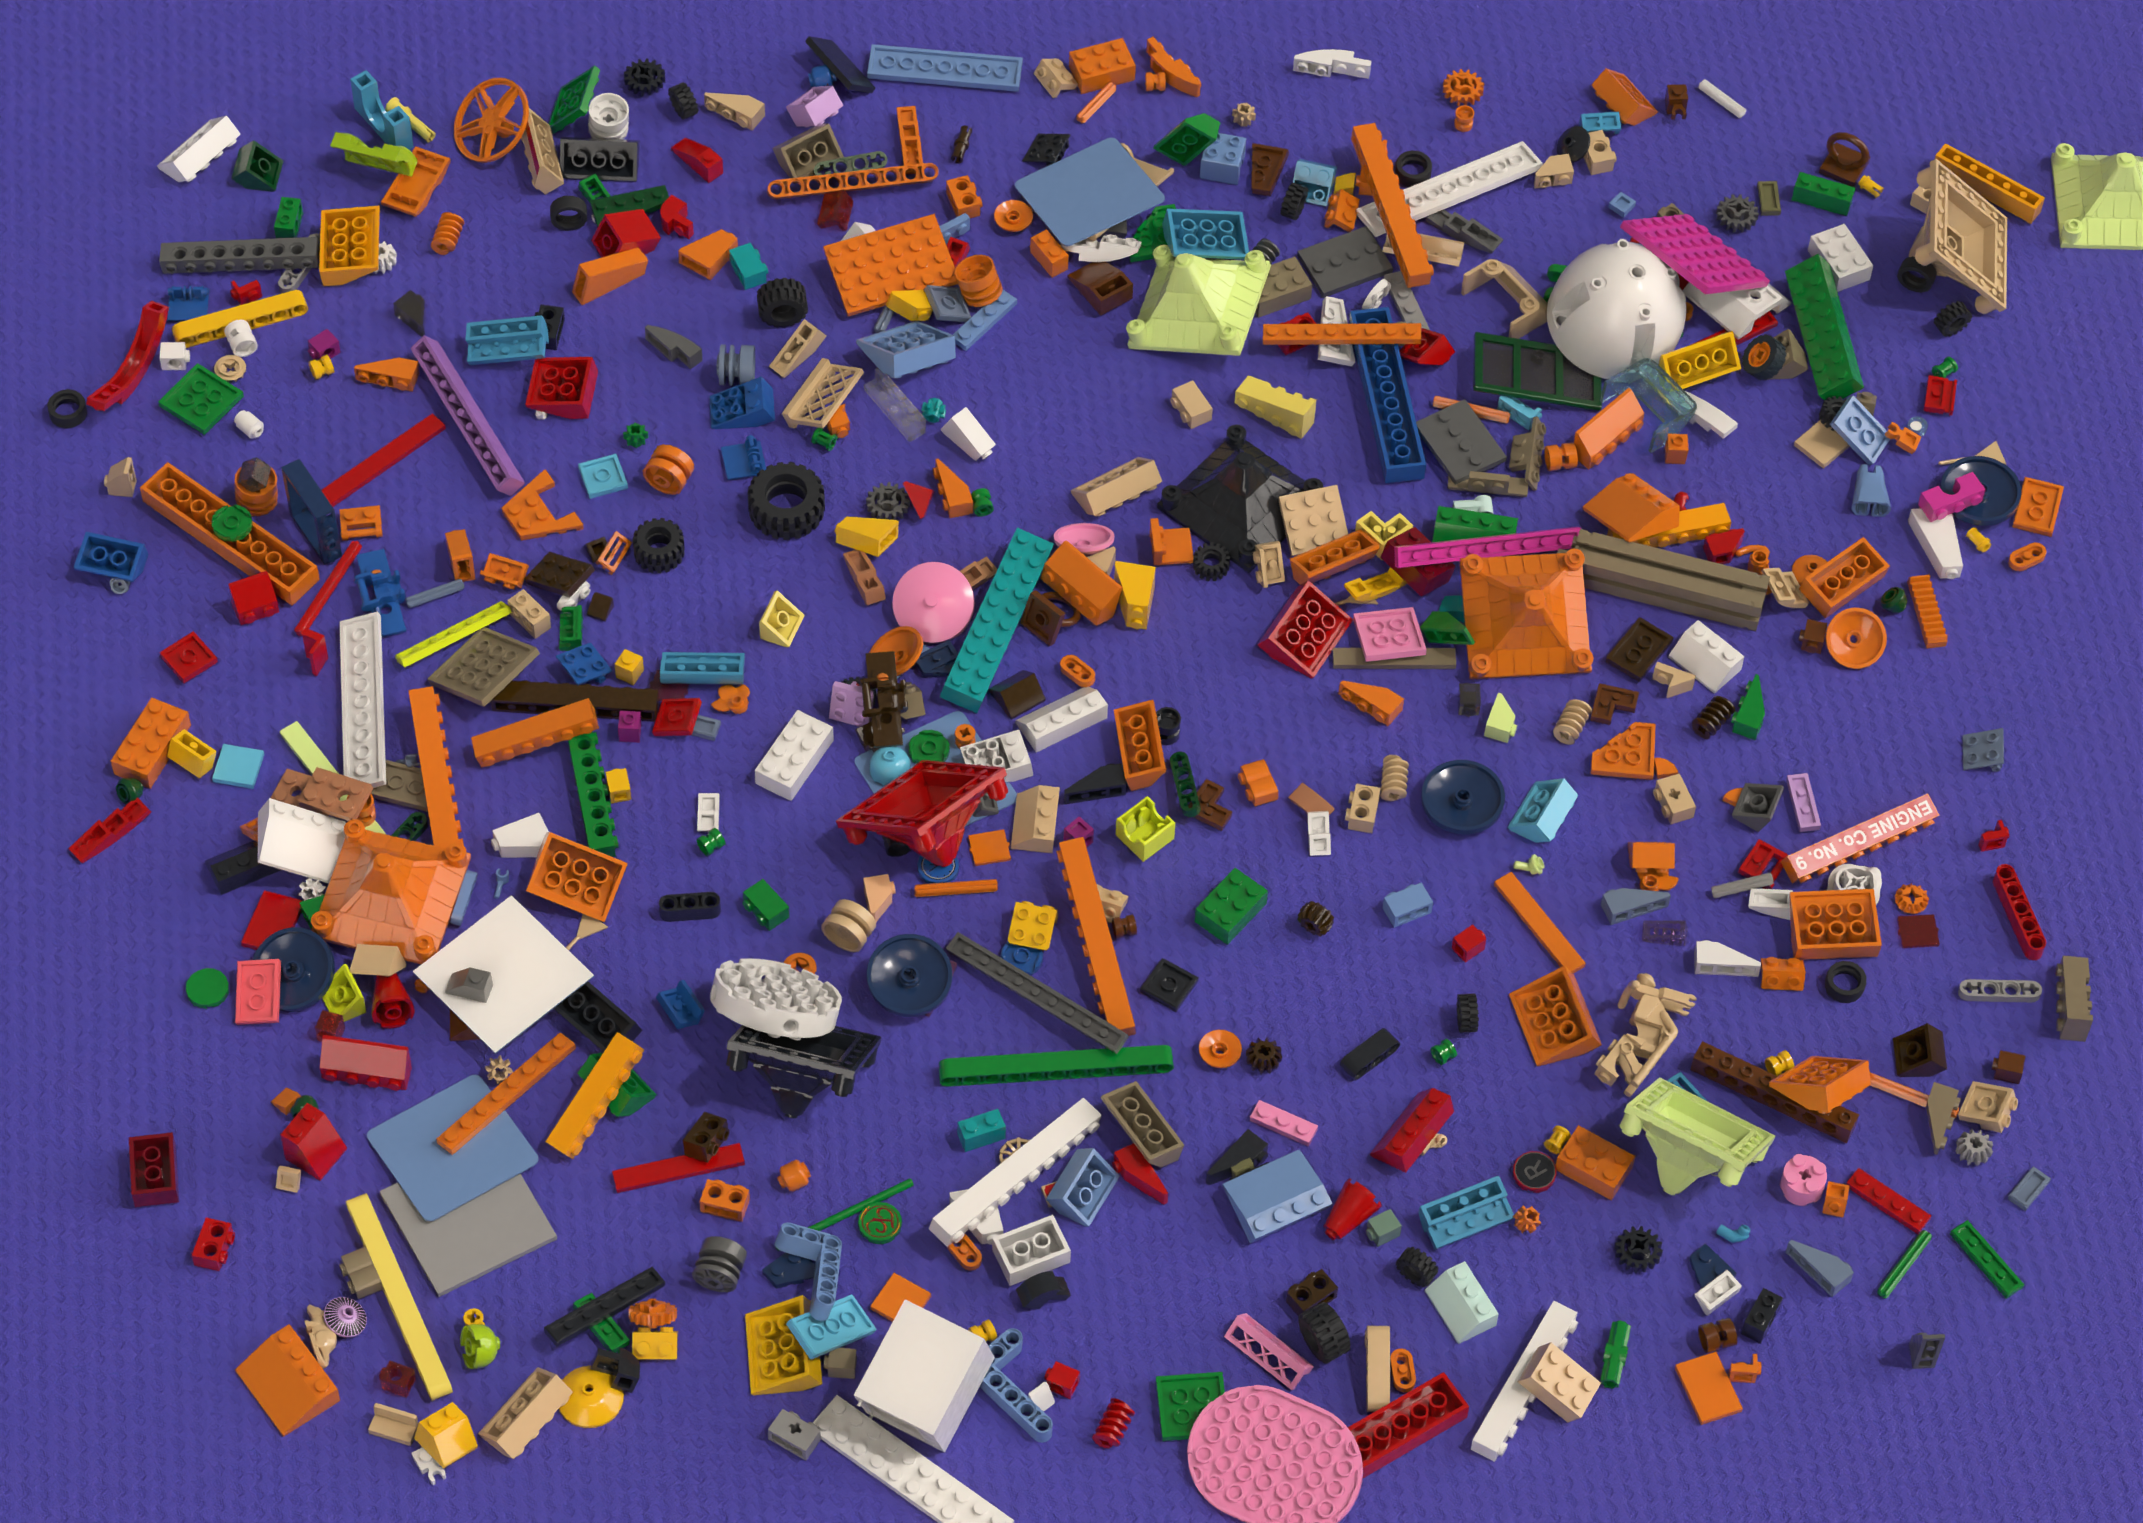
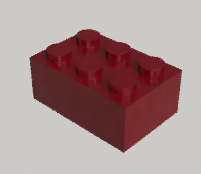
[1380,527,1456,597]
[129,1132,179,1207]

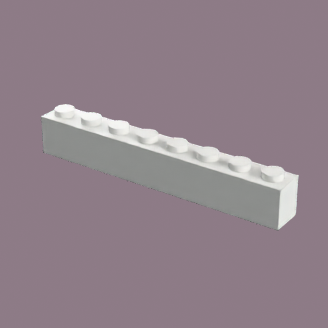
[1471,1301,1578,1462]

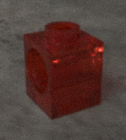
[315,1010,345,1042]
[379,1361,416,1398]

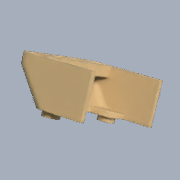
[1461,259,1548,339]

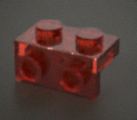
[817,189,853,231]

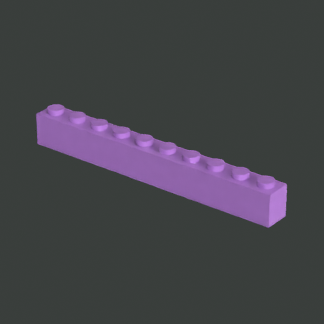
[410,335,525,496]

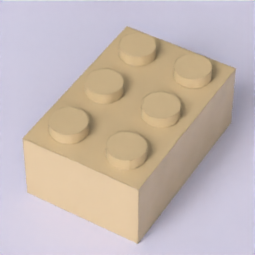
[1518,1342,1601,1423]

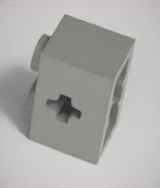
[768,1409,821,1460]

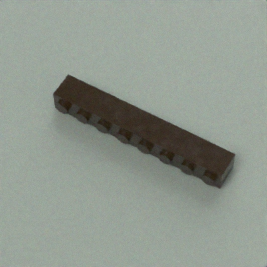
[491,680,659,722]

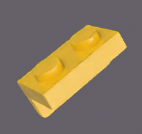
[632,1327,678,1359]

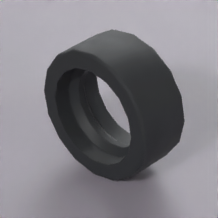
[1395,150,1432,187]
[550,196,587,231]
[1897,256,1937,293]
[47,389,87,428]
[1825,961,1867,1003]

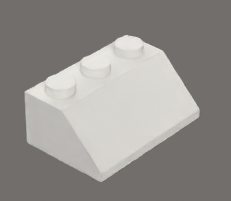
[1669,620,1744,694]

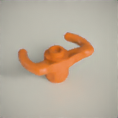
[1735,545,1772,595]

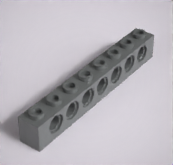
[159,237,320,274]

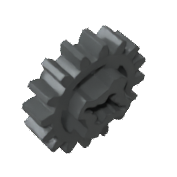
[1716,194,1759,233]
[866,482,910,520]

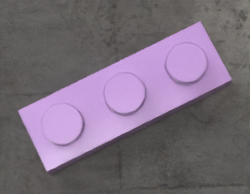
[1786,773,1821,832]

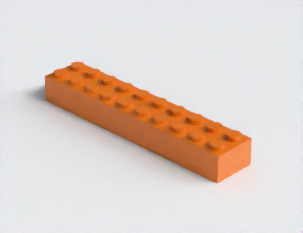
[140,462,320,606]

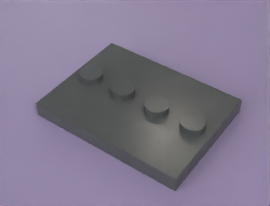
[1297,226,1393,298]
[1416,399,1507,485]

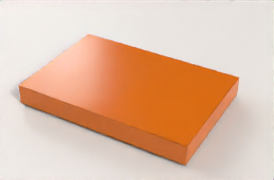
[2012,477,2064,537]
[1675,1352,1743,1425]

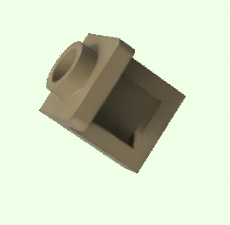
[1856,392,1877,416]

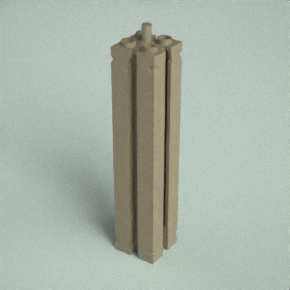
[1557,529,1770,631]

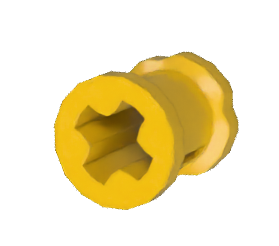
[1544,1125,1571,1154]
[463,1308,485,1326]

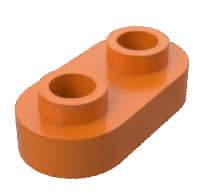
[2008,542,2046,571]
[1060,655,1095,687]
[947,1233,982,1271]
[1390,1348,1416,1393]

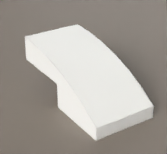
[697,793,720,832]
[1307,811,1331,856]

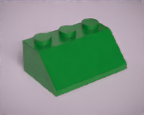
[1153,113,1220,166]
[577,1053,657,1117]

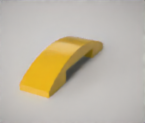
[1344,567,1407,601]

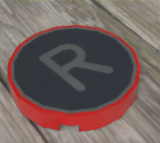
[1513,1151,1556,1193]

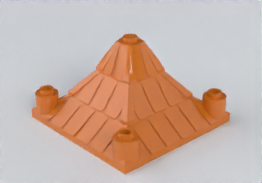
[1459,548,1594,679]
[311,819,471,964]

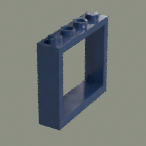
[281,459,342,565]

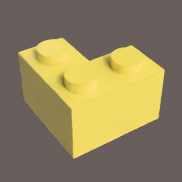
[1355,511,1413,560]

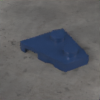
[915,640,958,677]

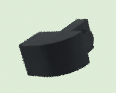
[1016,1271,1071,1309]
[591,1347,640,1393]

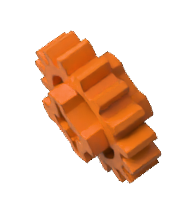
[1443,69,1484,106]
[629,1299,677,1328]

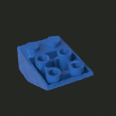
[709,377,775,429]

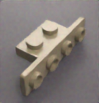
[1509,416,1546,491]
[1447,471,1528,497]

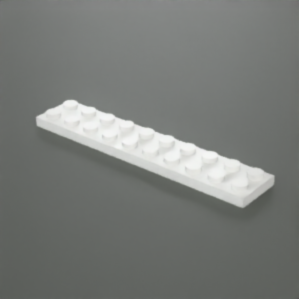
[1356,141,1543,237]
[340,612,386,788]
[813,1395,1014,1523]

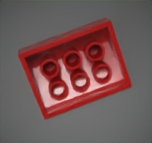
[1257,580,1353,679]

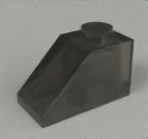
[393,290,426,337]

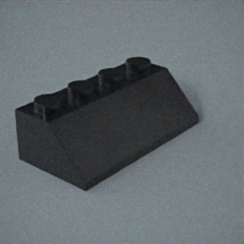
[560,137,640,181]
[205,841,282,895]
[553,982,643,1052]

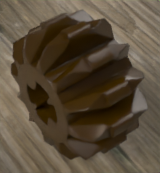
[1297,901,1334,936]
[1246,1037,1282,1074]

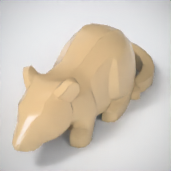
[304,1305,337,1369]

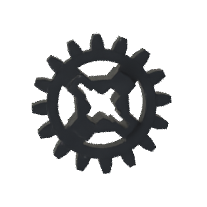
[624,58,665,96]
[1614,1226,1663,1273]

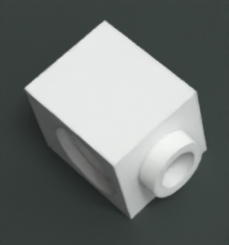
[160,342,190,370]

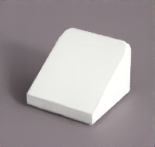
[1028,1382,1055,1411]

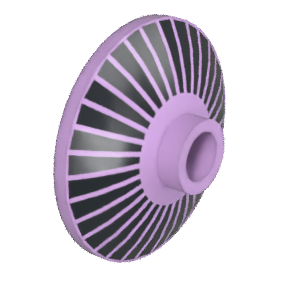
[324,1297,367,1338]

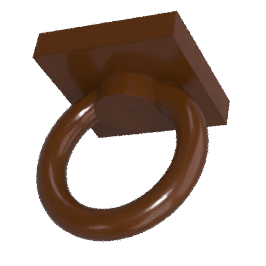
[1819,132,1871,187]
[1020,590,1082,646]

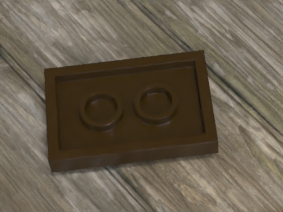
[524,552,595,597]
[1605,617,1674,682]

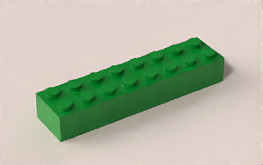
[1785,254,1864,401]

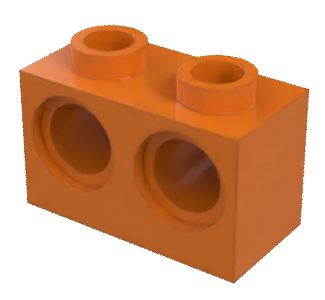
[946,175,983,218]
[700,1179,750,1222]

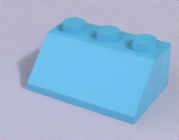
[1507,778,1578,843]

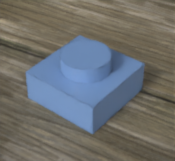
[1608,192,1636,218]

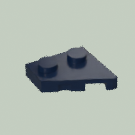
[1689,1243,1736,1289]
[762,1253,815,1289]

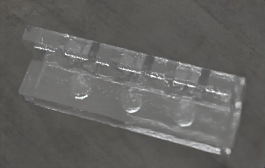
[864,368,926,442]

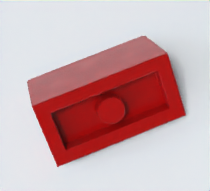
[302,628,328,676]

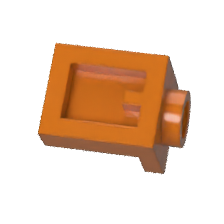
[1822,1181,1849,1217]
[1728,1354,1761,1383]

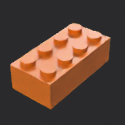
[1799,537,1890,619]
[111,697,191,789]

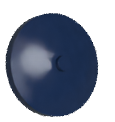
[1940,456,2021,526]
[1421,760,1505,835]
[253,927,335,1012]
[867,934,952,1017]

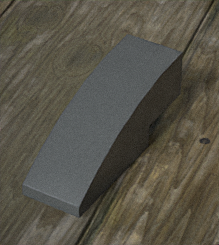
[645,325,703,369]

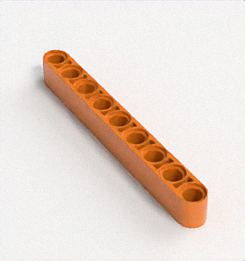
[767,163,939,199]

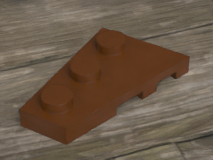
[1252,143,1289,197]

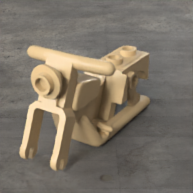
[1594,973,1697,1097]

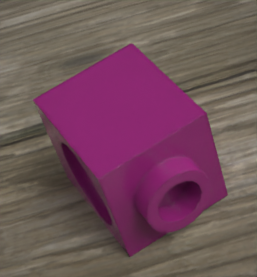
[308,329,341,360]
[618,711,642,743]
[1064,817,1094,847]

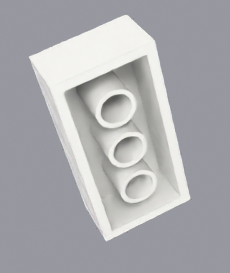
[755,710,834,801]

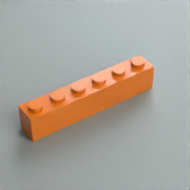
[471,698,599,768]

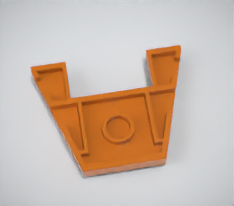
[502,469,584,541]

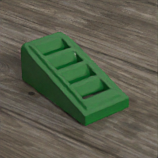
[578,174,610,203]

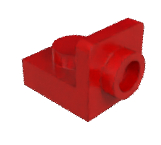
[1979,820,2009,852]

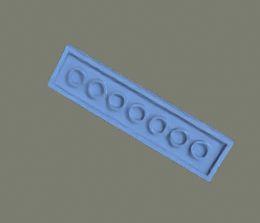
[867,44,1023,92]

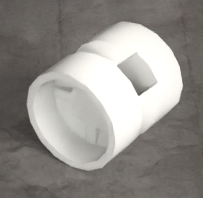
[224,320,258,357]

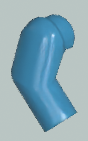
[1716,1224,1750,1243]

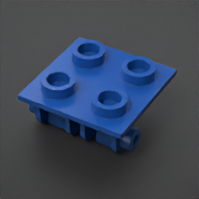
[167,286,210,321]
[721,435,766,480]
[556,642,612,685]

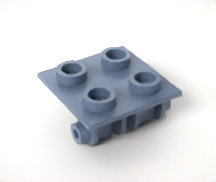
[1963,728,2004,772]

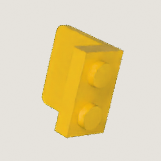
[1008,901,1058,951]

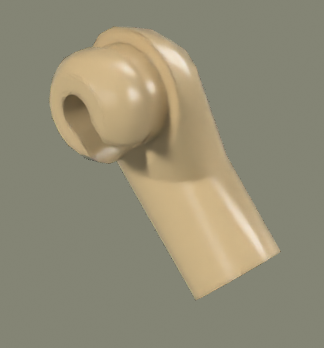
[1420,1134,1447,1156]

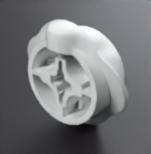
[1827,864,1882,905]

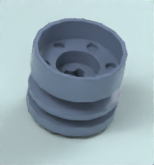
[717,344,755,386]

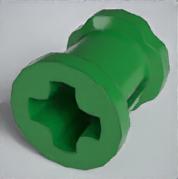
[1932,356,1958,378]
[811,428,838,451]

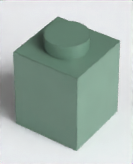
[1366,1209,1402,1247]

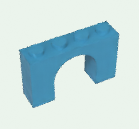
[350,70,414,150]

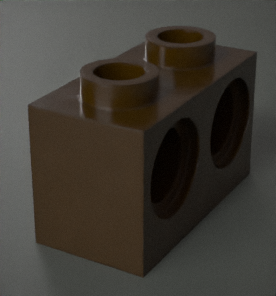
[683,1112,730,1163]
[1286,1269,1338,1316]

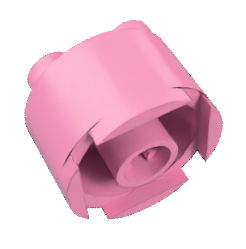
[1780,1154,1827,1206]

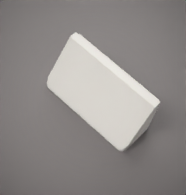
[1694,1270,1742,1316]

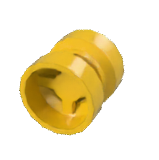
[308,354,335,380]
[1765,1050,1794,1076]
[968,1319,998,1342]

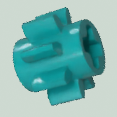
[921,398,946,423]

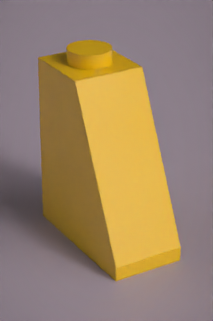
[835,516,899,557]

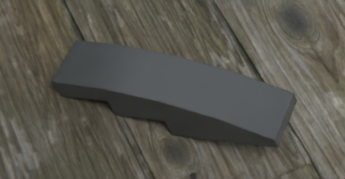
[1426,209,1503,254]

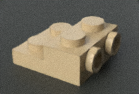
[1958,1081,2018,1133]

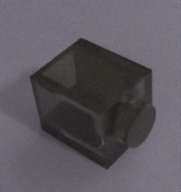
[238,457,271,492]
[1458,683,1481,717]

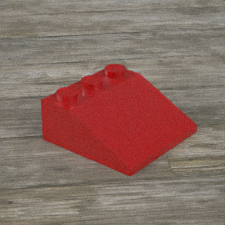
[525,357,598,419]

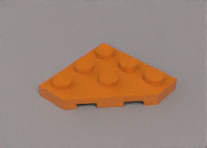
[1591,722,1656,780]

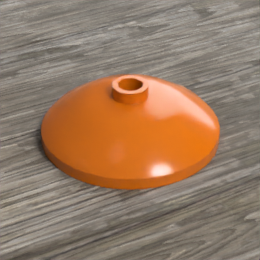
[1825,608,1887,669]
[869,626,923,676]

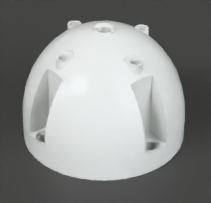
[1547,239,1686,381]

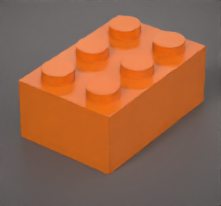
[1069,38,1136,94]
[1555,1125,1635,1201]

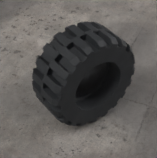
[748,462,825,540]

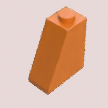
[678,229,738,280]
[445,529,476,582]

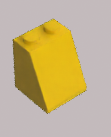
[1114,561,1156,630]

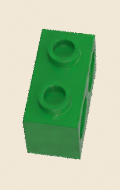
[274,197,303,238]

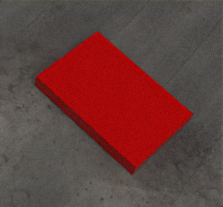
[241,890,303,950]

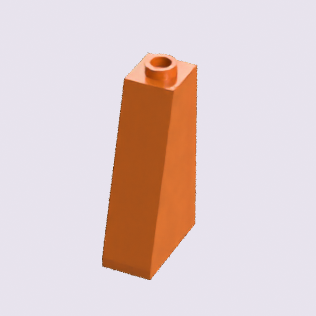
[572,248,648,305]

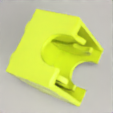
[1115,796,1175,862]

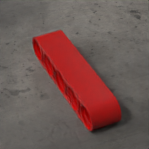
[1993,864,2046,961]

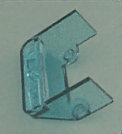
[1599,358,1697,453]

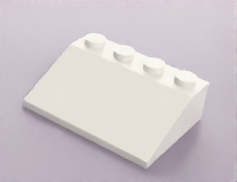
[258,798,346,884]

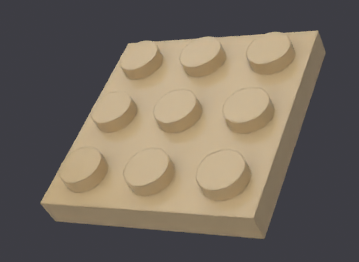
[1278,485,1348,556]

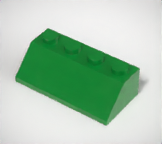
[1432,506,1518,557]

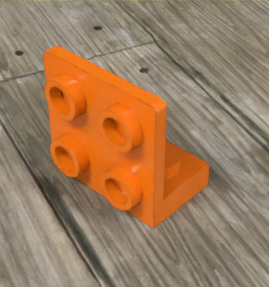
[1149,518,1194,566]

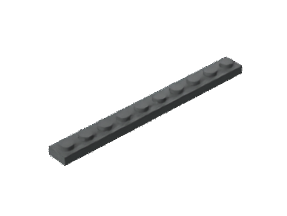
[946,932,1129,1054]

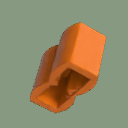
[1238,759,1278,806]

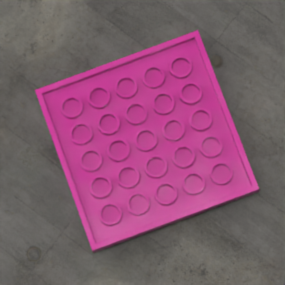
[1620,214,1770,295]

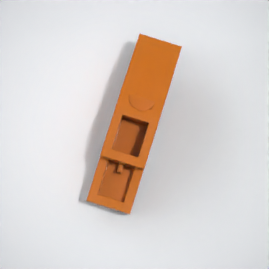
[1146,36,1202,97]

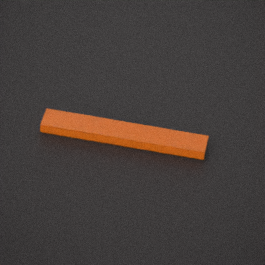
[1494,872,1586,974]

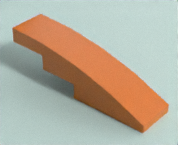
[896,106,923,174]

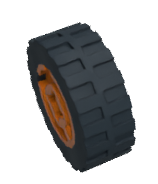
[1742,334,1786,380]

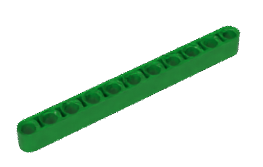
[938,1045,1174,1087]

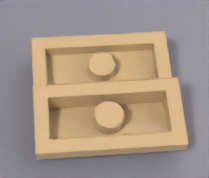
[1761,568,1809,608]

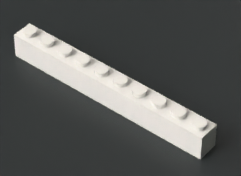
[929,1098,1102,1247]

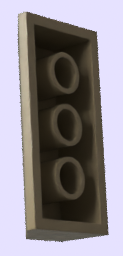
[1101,1081,1184,1168]

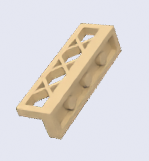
[1382,233,1465,267]

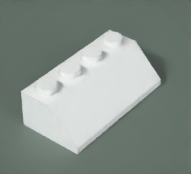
[157,116,240,182]
[1015,687,1108,753]

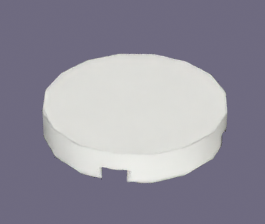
[1361,279,1391,310]

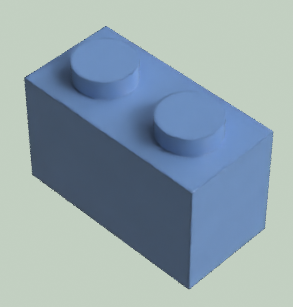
[1383,882,1433,928]

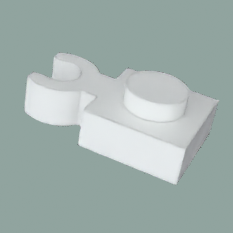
[411,1447,446,1485]

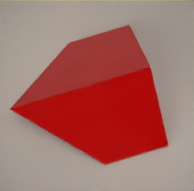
[903,481,935,519]

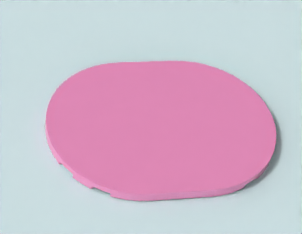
[1187,1385,1363,1523]

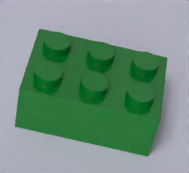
[1194,868,1268,945]

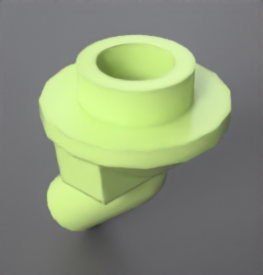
[1513,854,1544,875]

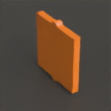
[968,829,1011,866]

